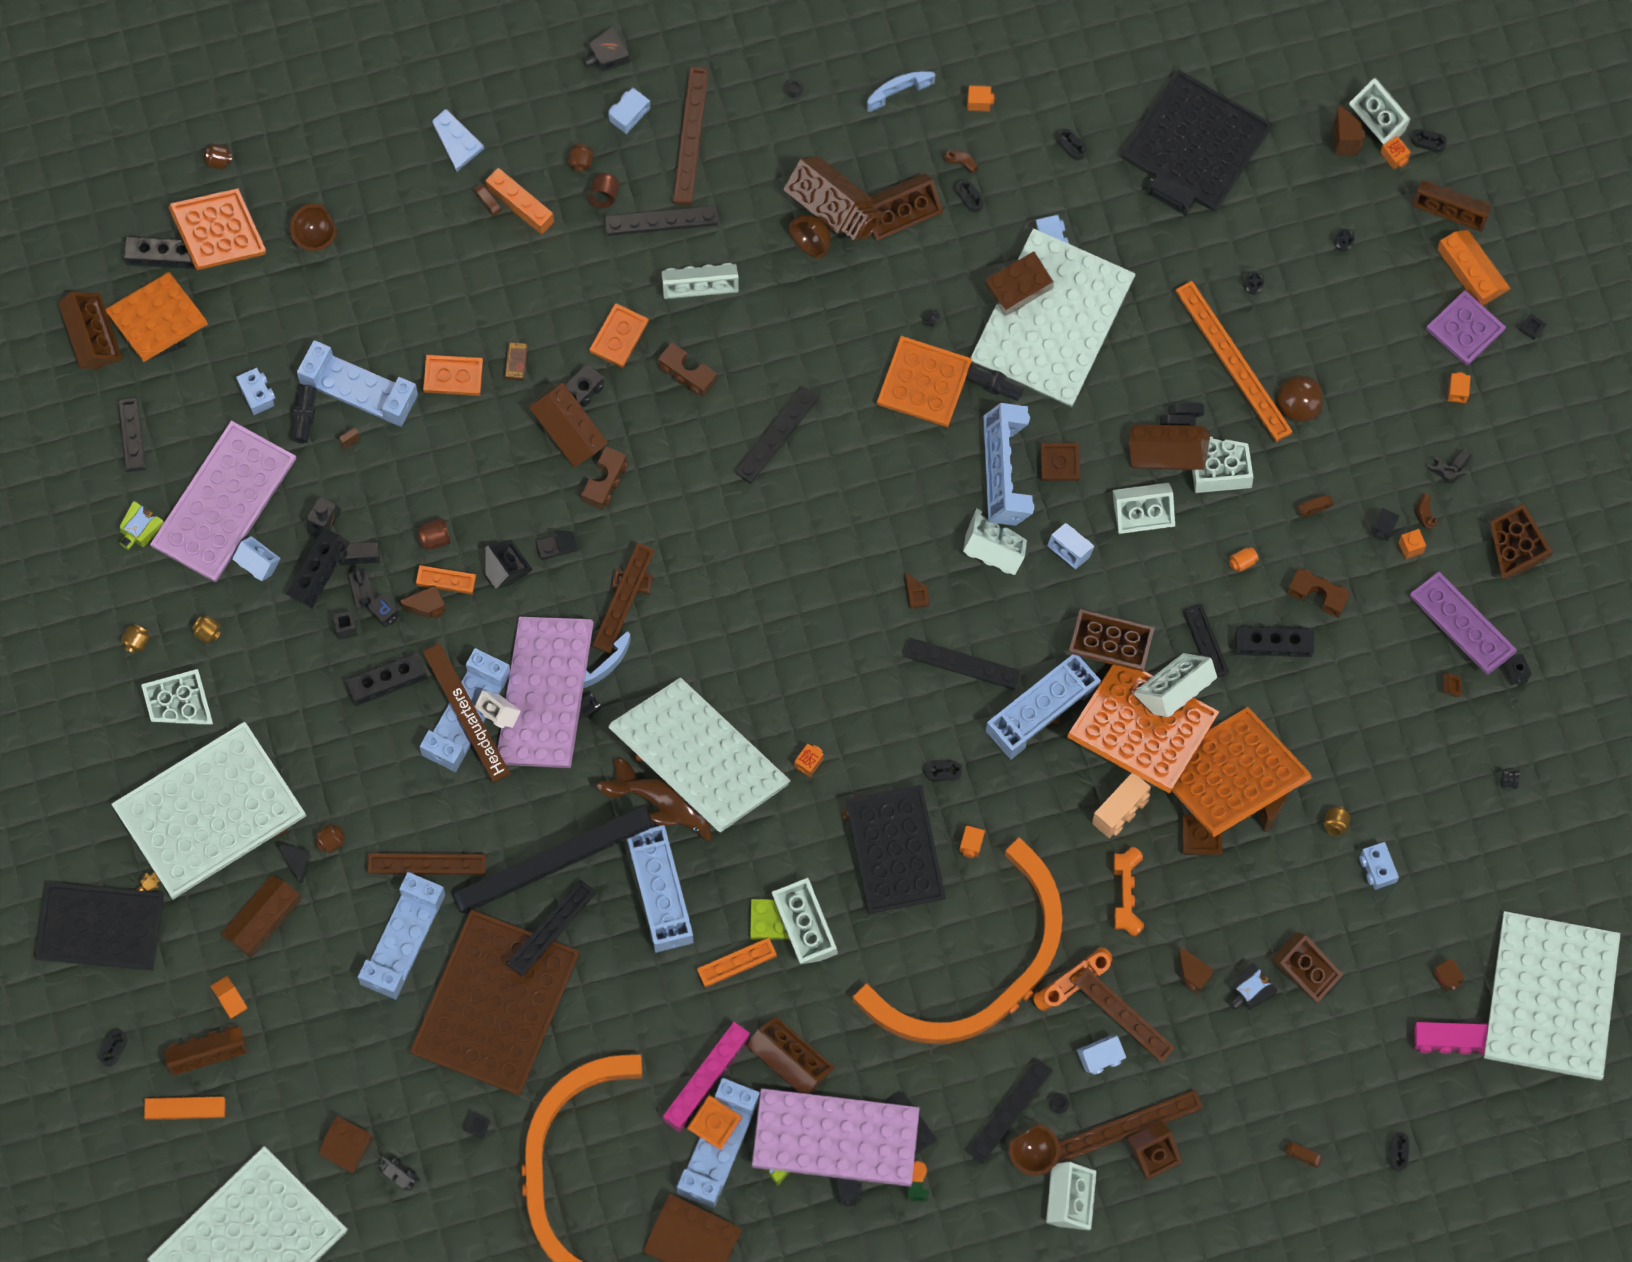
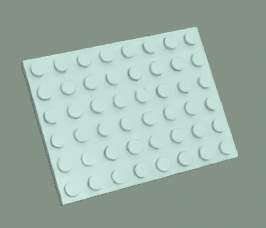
[971,228,1135,407]
[609,678,790,832]
[112,722,306,899]
[1484,911,1620,1081]
[147,1147,348,1262]

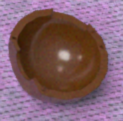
[290,203,338,251]
[789,215,832,259]
[1277,375,1322,421]
[1009,1124,1060,1176]

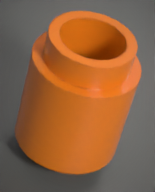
[1229,547,1259,572]

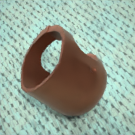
[588,173,619,208]
[417,517,450,550]

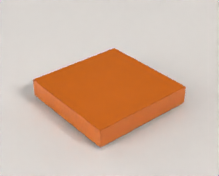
[687,1095,743,1151]

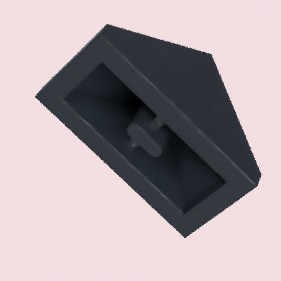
[279,845,311,884]

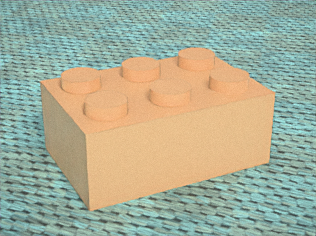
[1092,773,1151,839]

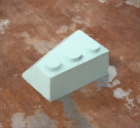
[1192,436,1253,493]
[963,509,1027,575]
[141,669,213,725]

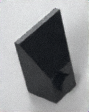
[485,540,533,589]

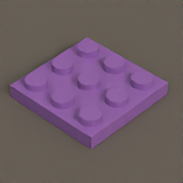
[1426,290,1506,366]

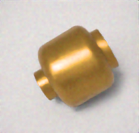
[192,615,222,644]
[121,624,150,654]
[1323,806,1350,836]

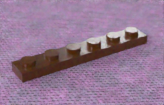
[592,543,655,654]
[368,853,486,875]
[1074,968,1175,1063]

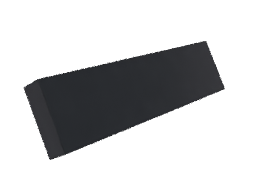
[118,398,146,472]
[1183,604,1229,678]

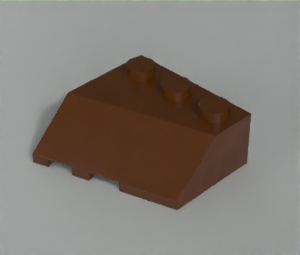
[1490,503,1553,580]

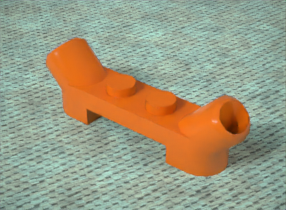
[1114,847,1144,936]
[1034,947,1112,1011]

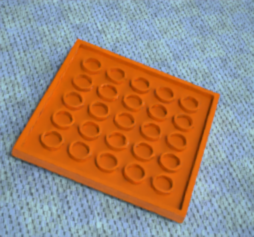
[1067,665,1219,793]
[1172,707,1312,837]

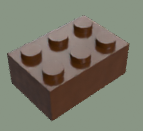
[986,251,1054,317]

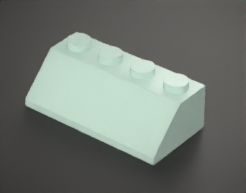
[662,263,738,299]
[1134,653,1217,717]
[772,878,838,964]

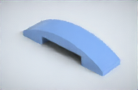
[867,72,935,112]
[583,631,631,688]

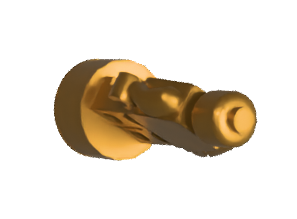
[136,871,160,892]

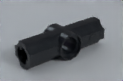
[966,364,1025,401]
[291,385,317,444]

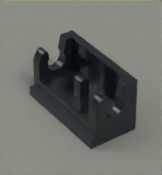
[340,540,380,565]

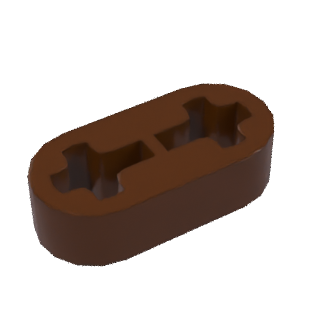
[473,184,501,216]
[1297,495,1334,517]
[1284,1142,1323,1168]

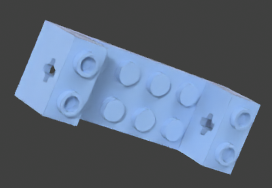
[297,340,418,427]
[984,403,1034,526]
[420,648,510,772]
[986,654,1101,760]
[627,825,694,953]
[358,872,445,1000]
[677,1078,760,1208]

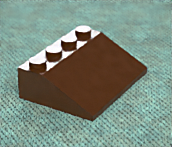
[1068,609,1155,672]
[643,1194,742,1262]

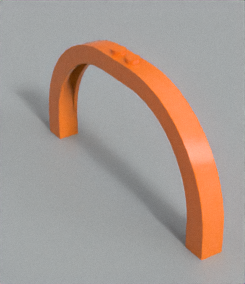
[852,837,1062,1044]
[522,1055,642,1262]

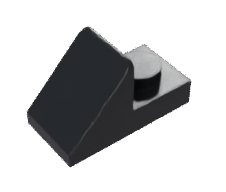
[537,531,579,560]

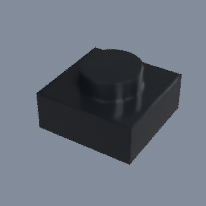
[1519,314,1546,340]
[464,1112,491,1139]

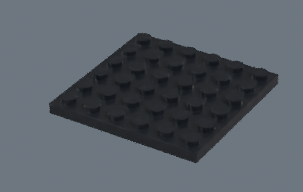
[1120,69,1273,212]

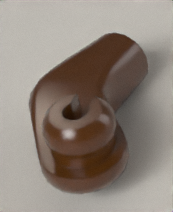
[944,150,979,173]
[1416,494,1437,529]

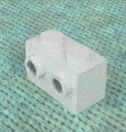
[475,690,521,728]

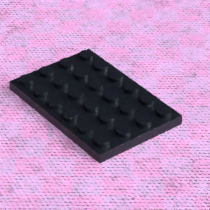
[846,785,946,915]
[35,882,164,971]

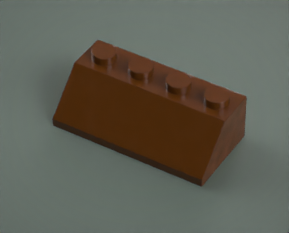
[871,173,943,241]
[1412,180,1492,232]
[58,292,123,369]
[529,382,608,467]
[1129,425,1211,470]
[220,875,302,959]
[747,1016,835,1095]
[164,1026,249,1076]

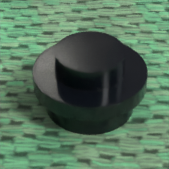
[785,80,803,98]
[924,309,941,327]
[1049,1094,1069,1114]

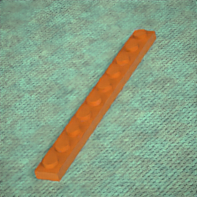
[1176,281,1292,442]

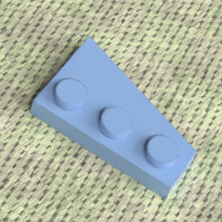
[432,109,484,172]

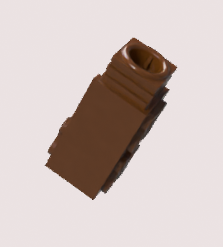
[783,156,883,241]

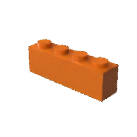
[486,168,554,235]

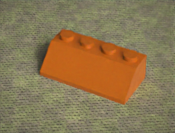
[1437,230,1510,306]

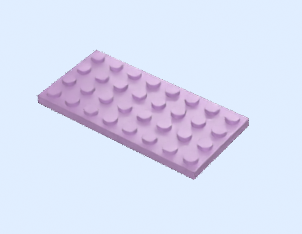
[150,421,297,583]
[498,617,594,768]
[752,1089,919,1186]

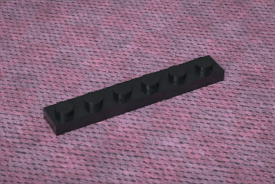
[605,206,718,236]
[736,386,818,484]
[904,638,1020,690]
[507,880,596,977]
[967,1058,1053,1165]

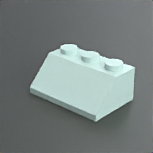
[1349,78,1410,144]
[1113,483,1175,534]
[1046,1162,1096,1230]

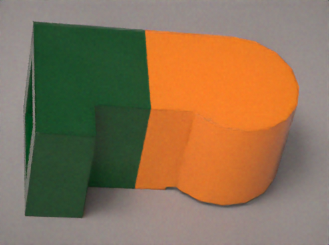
[907,1161,928,1202]

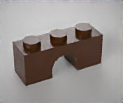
[658,342,717,397]
[582,446,629,510]
[1287,568,1350,618]

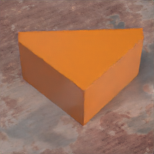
[210,976,248,1019]

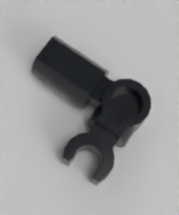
[1428,449,1472,483]

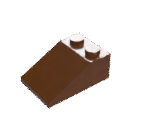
[1270,932,1343,1003]

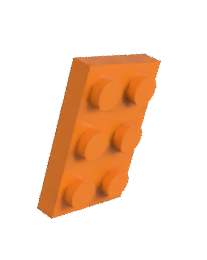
[589,303,649,368]
[423,355,483,396]

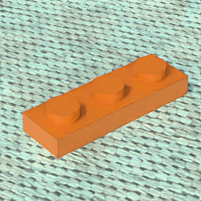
[416,565,476,595]

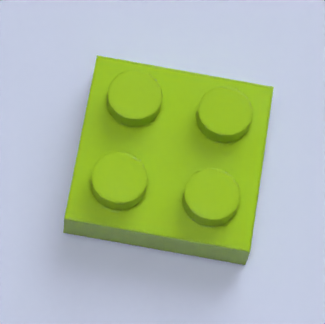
[751,899,790,940]

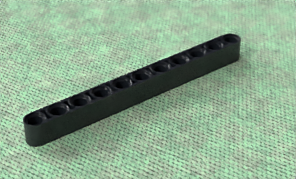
[454,807,654,913]

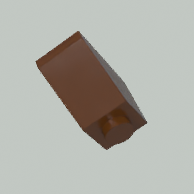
[400,585,446,619]
[1178,948,1214,993]

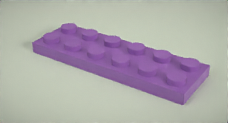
[1410,572,1517,675]

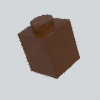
[1433,958,1465,992]

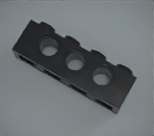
[124,236,196,269]
[536,364,604,430]
[286,528,350,609]
[1235,625,1314,658]
[346,653,428,706]

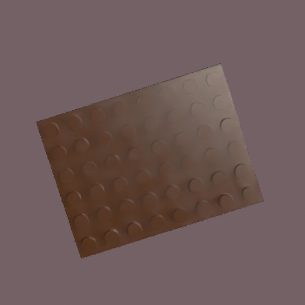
[410,910,580,1096]

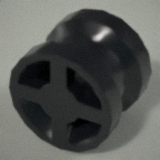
[1335,229,1355,252]
[1244,272,1264,295]
[1501,769,1520,789]

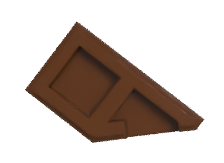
[906,573,930,609]

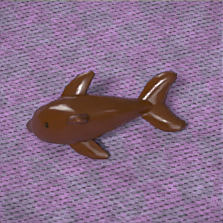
[596,758,712,841]

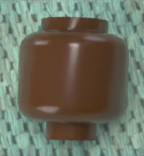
[204,144,232,170]
[568,144,593,172]
[315,824,345,853]

